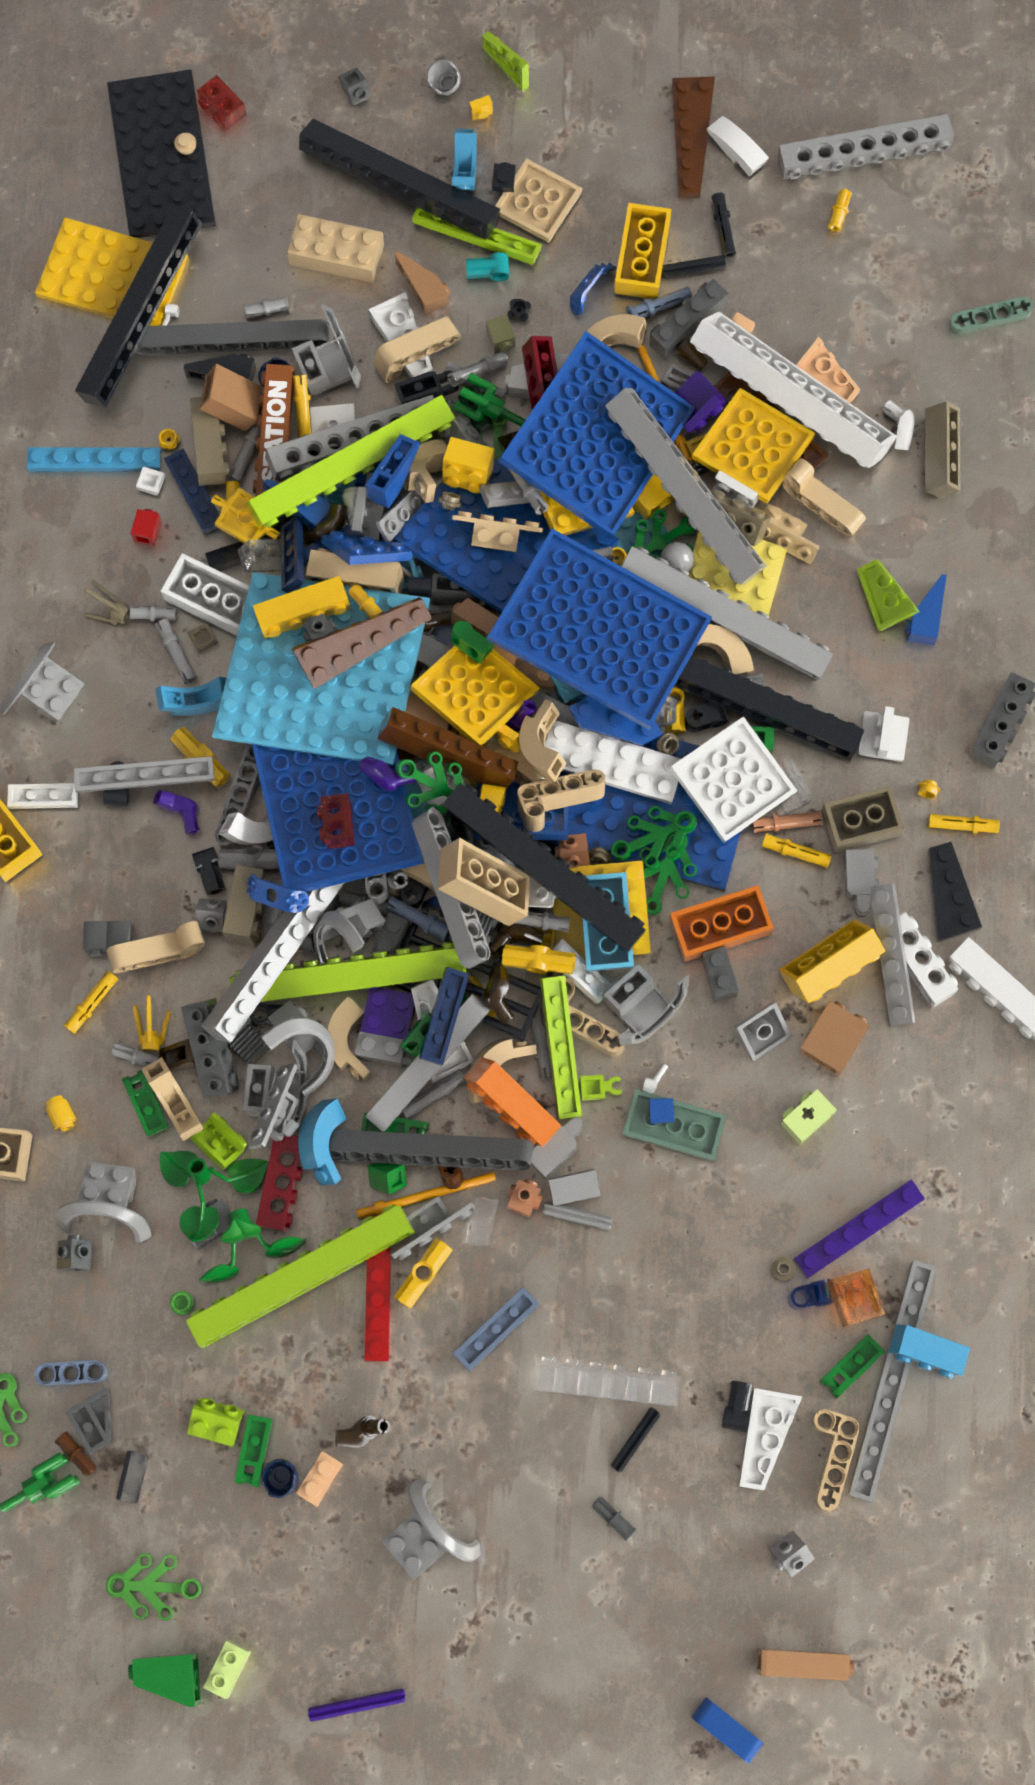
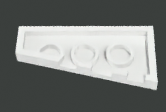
[368,292,433,378]
[411,980,473,1083]
[739,1388,802,1491]

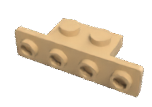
[763,504,819,564]
[452,511,543,552]

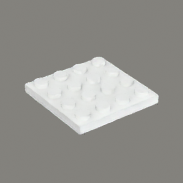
[669,717,797,843]

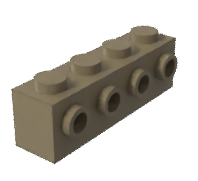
[190,397,229,486]
[924,401,961,498]
[676,488,771,546]

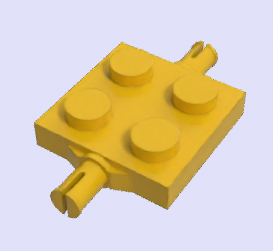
[211,487,281,548]

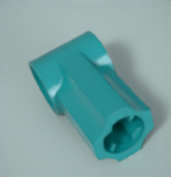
[466,252,510,282]

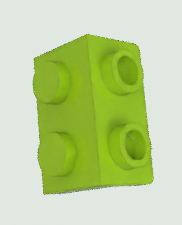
[190,1112,247,1171]
[187,1398,245,1447]

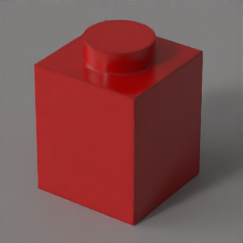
[130,509,162,546]

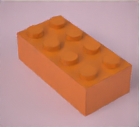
[669,885,774,963]
[463,1057,562,1147]

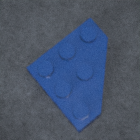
[321,531,412,565]
[568,696,663,746]

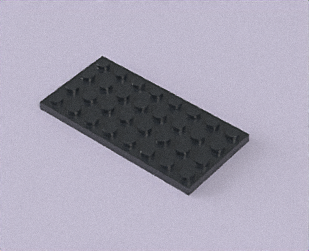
[107,69,216,238]

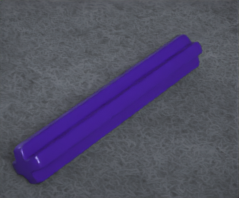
[308,1689,406,1722]

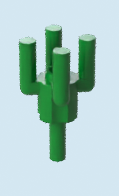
[452,373,526,427]
[0,1452,81,1513]

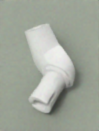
[882,400,915,450]

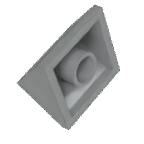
[733,1000,792,1062]

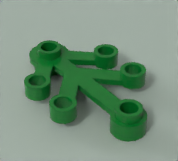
[626,509,696,559]
[396,751,464,814]
[611,806,697,870]
[639,832,697,916]

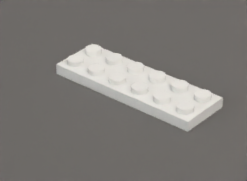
[545,721,681,804]

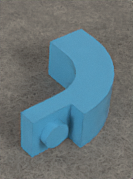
[452,129,477,190]
[155,677,227,716]
[298,1098,347,1185]

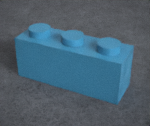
[888,1324,970,1379]

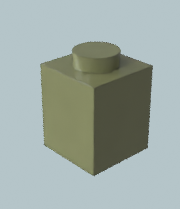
[486,314,515,353]

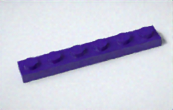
[793,1179,925,1279]

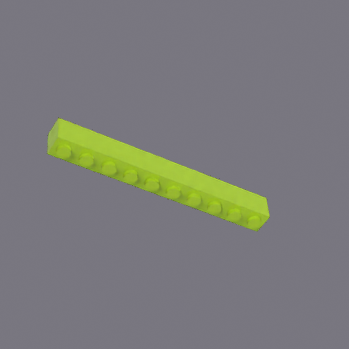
[246,395,455,528]
[229,942,467,1002]
[186,1204,415,1348]

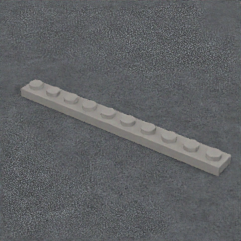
[848,1260,937,1503]

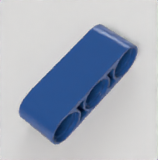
[691,1697,764,1764]

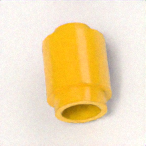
[45,1095,76,1132]

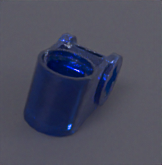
[788,1279,836,1310]

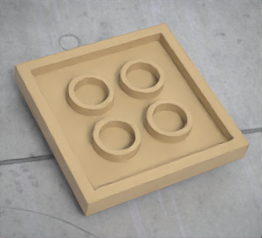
[495,158,582,243]

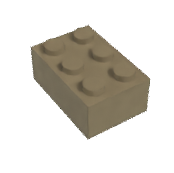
[821,786,904,854]
[222,865,269,947]

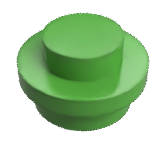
[170,1291,194,1315]

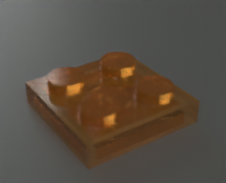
[827,1268,885,1328]

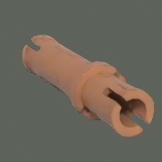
[752,810,822,833]

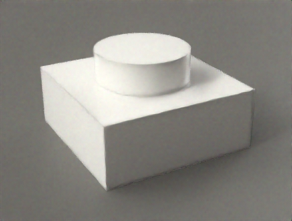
[136,467,165,496]

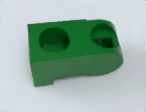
[451,621,495,664]
[400,1010,431,1058]

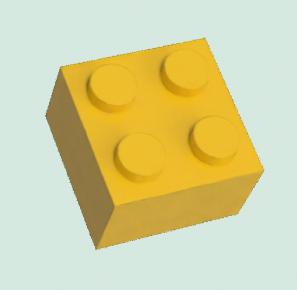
[442,437,494,494]

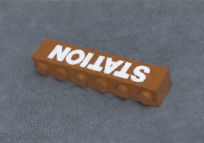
[253,364,295,496]

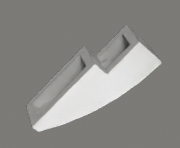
[706,116,769,177]

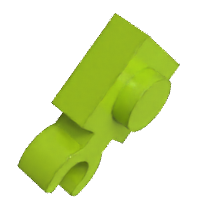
[580,1074,622,1101]

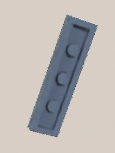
[453,1287,540,1372]

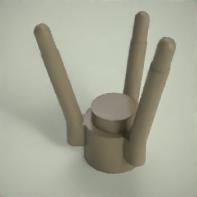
[84,580,130,626]

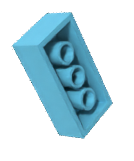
[582,872,634,971]

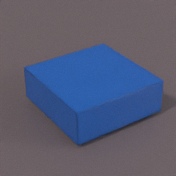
[649,1098,674,1124]

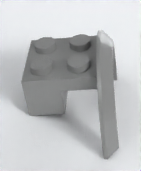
[292,304,361,397]
[0,641,84,723]
[313,898,386,963]
[604,964,689,1046]
[261,1000,335,1097]
[243,1039,309,1137]
[56,1162,152,1243]
[382,1479,481,1580]

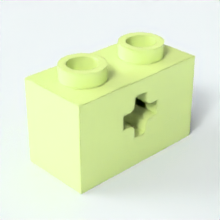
[781,1089,837,1145]
[203,1640,251,1699]

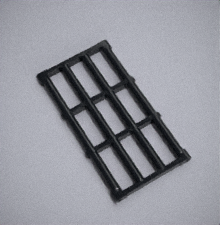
[388,910,555,1042]

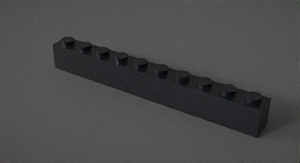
[299,119,500,240]
[75,207,202,408]
[674,656,864,761]
[442,783,646,954]

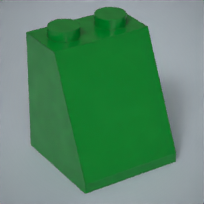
[128,1653,201,1707]

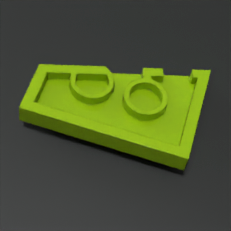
[482,31,529,91]
[857,559,920,631]

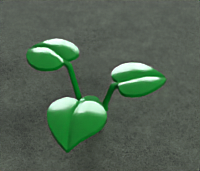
[160,1151,268,1242]
[199,1209,306,1283]

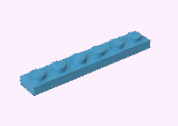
[27,447,162,472]

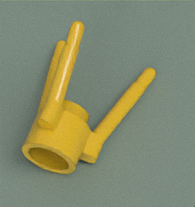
[133,995,171,1051]

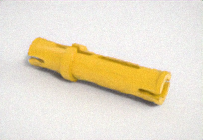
[293,375,311,438]
[928,813,1000,834]
[761,833,832,869]
[63,971,119,1034]

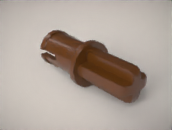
[55,1432,97,1476]

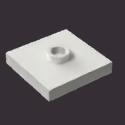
[310,403,357,449]

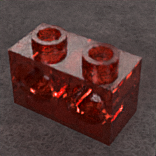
[197,75,247,130]
[317,793,356,849]

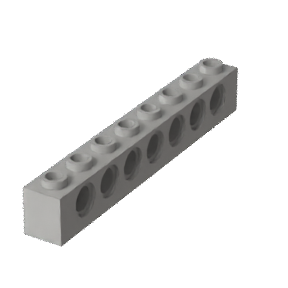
[778,114,954,179]
[265,395,434,481]

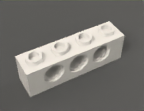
[900,912,958,1008]

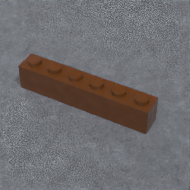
[377,707,519,789]

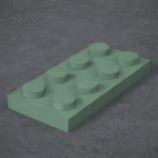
[622,1089,727,1162]

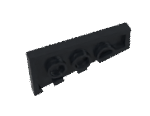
[928,842,982,942]

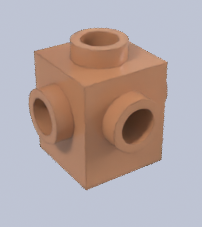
[555,833,590,868]
[507,1179,543,1218]

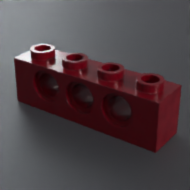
[521,336,558,410]
[256,1135,303,1233]

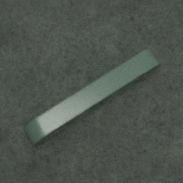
[949,297,1034,335]

